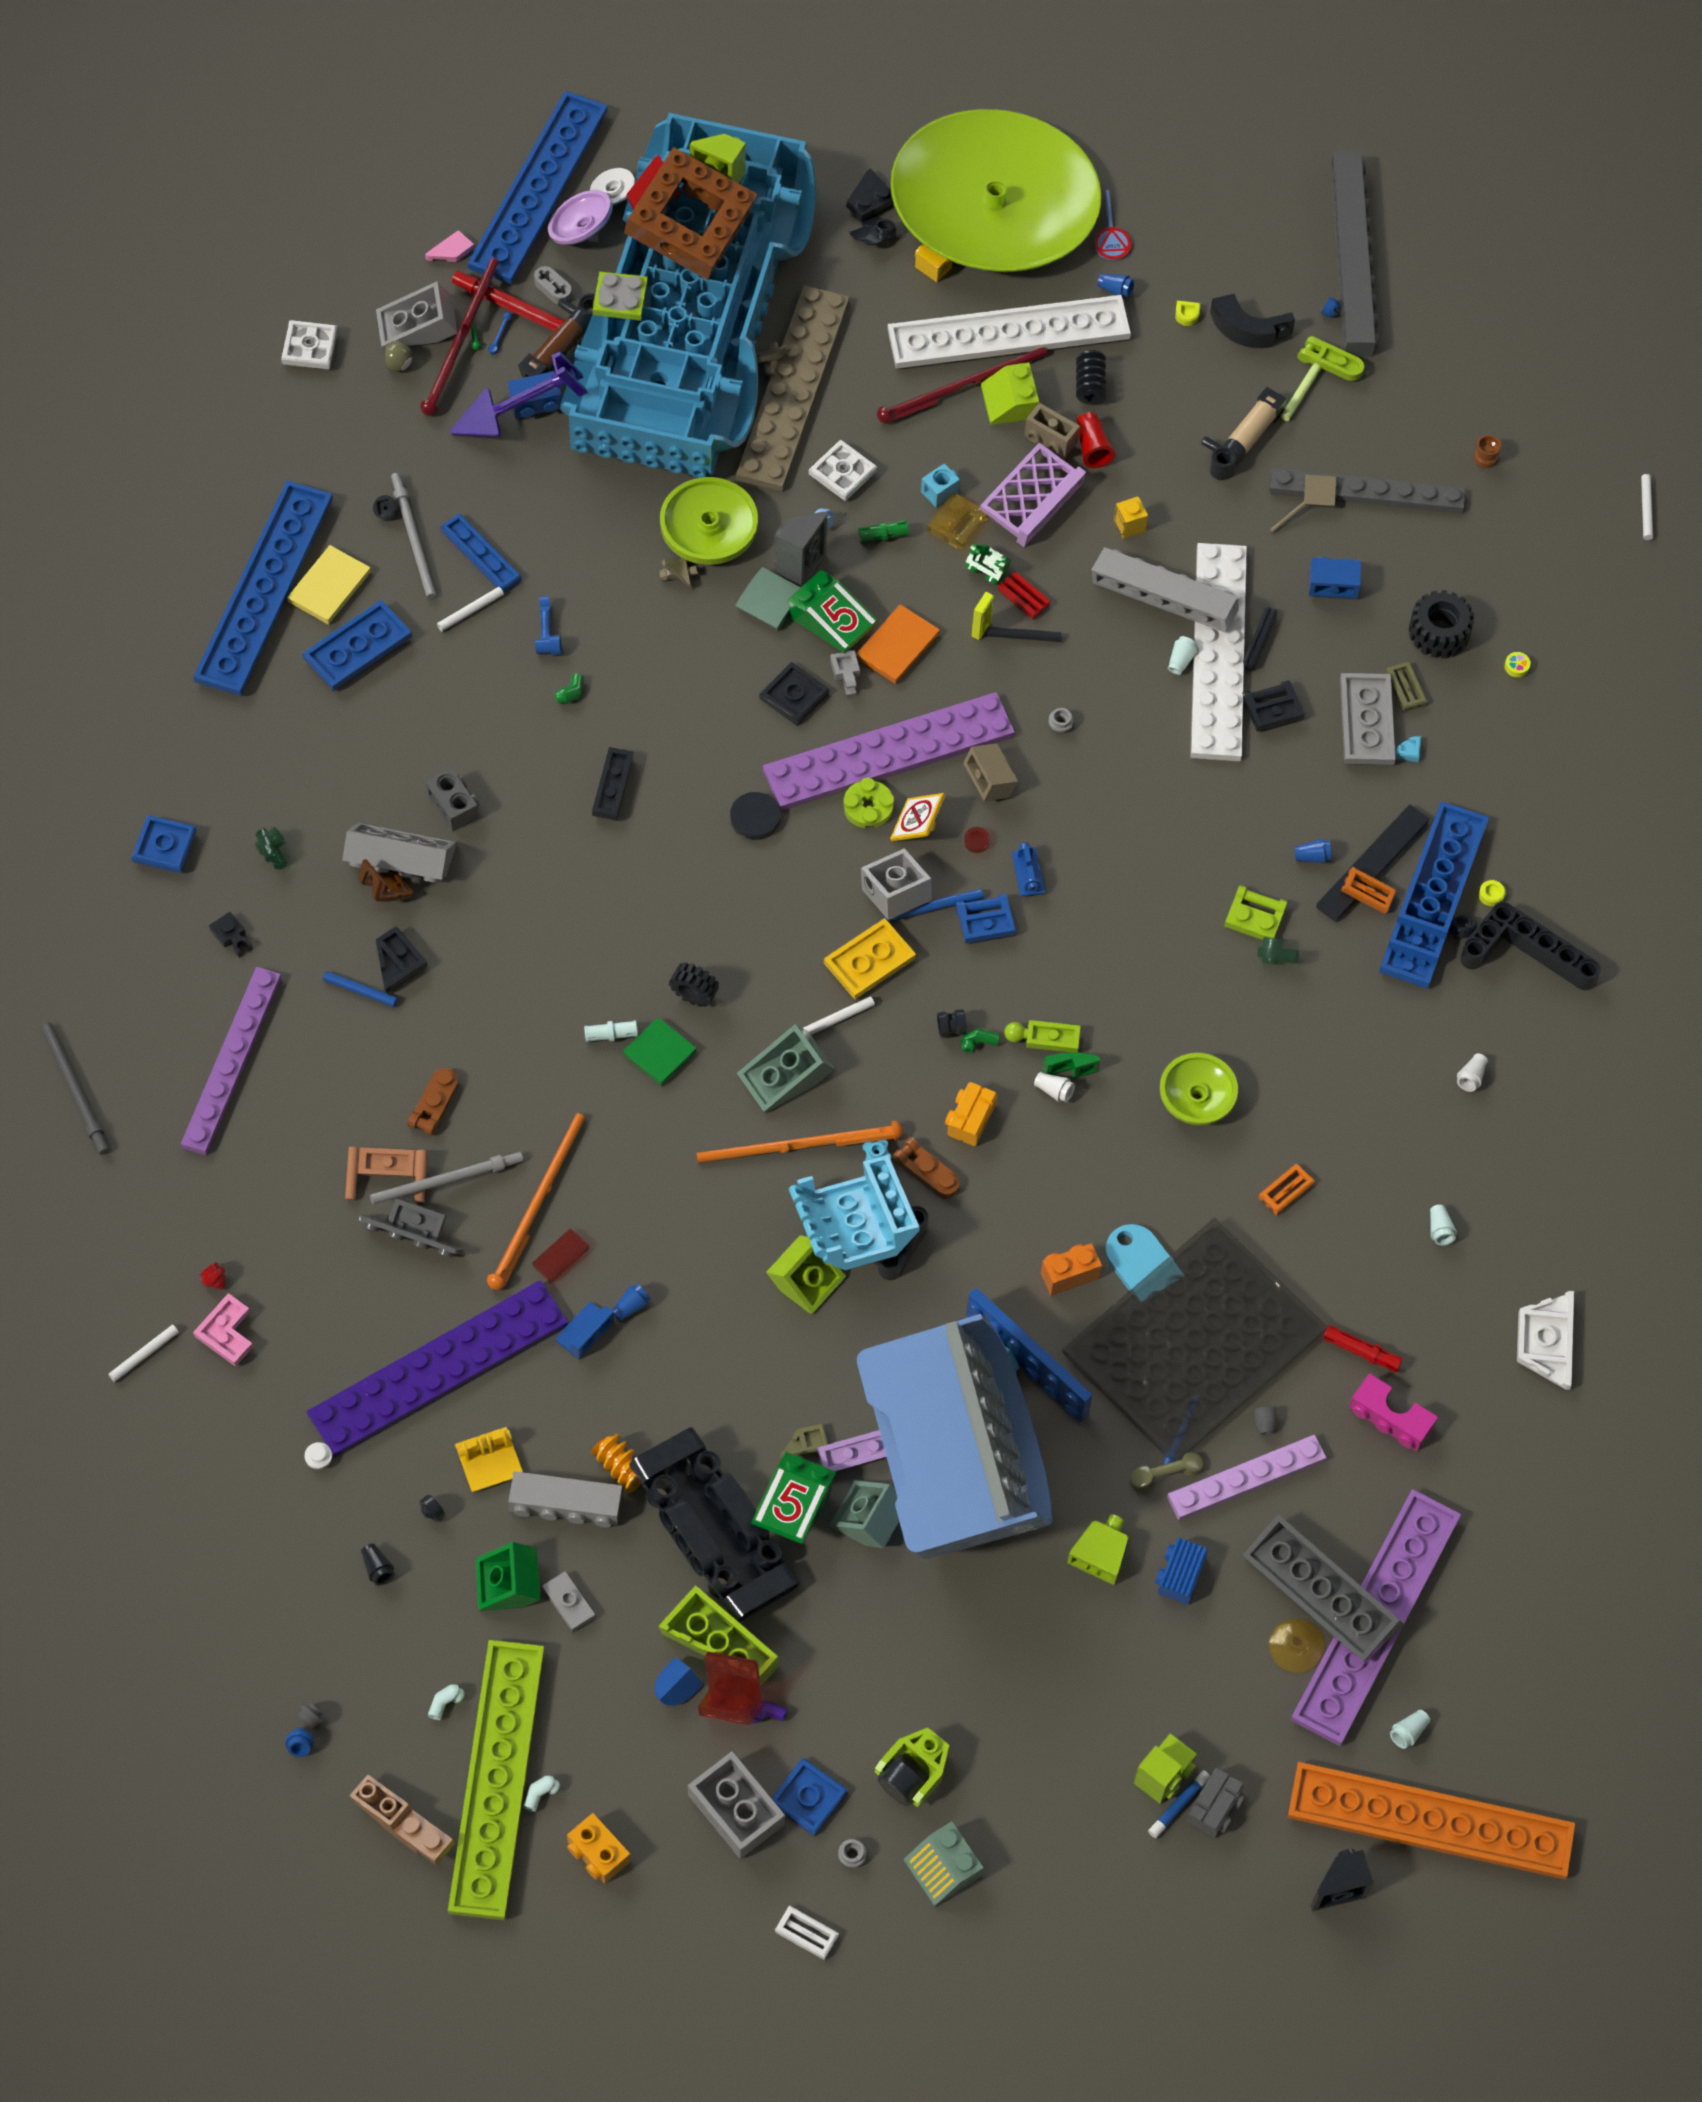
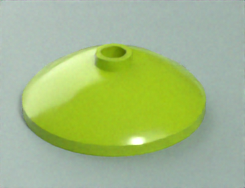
[1160,1053,1238,1125]

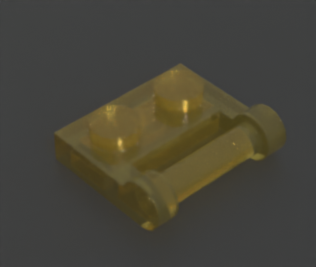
[926,492,989,550]

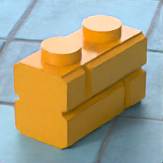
[945,1082,998,1146]

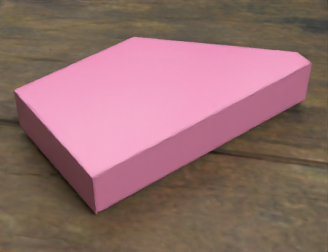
[425,230,474,262]

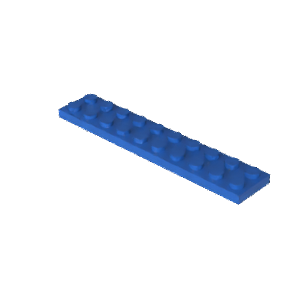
[468,91,608,284]
[193,480,333,696]

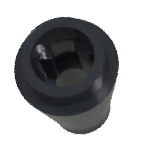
[361,1543,395,1586]

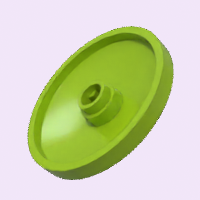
[660,477,758,565]

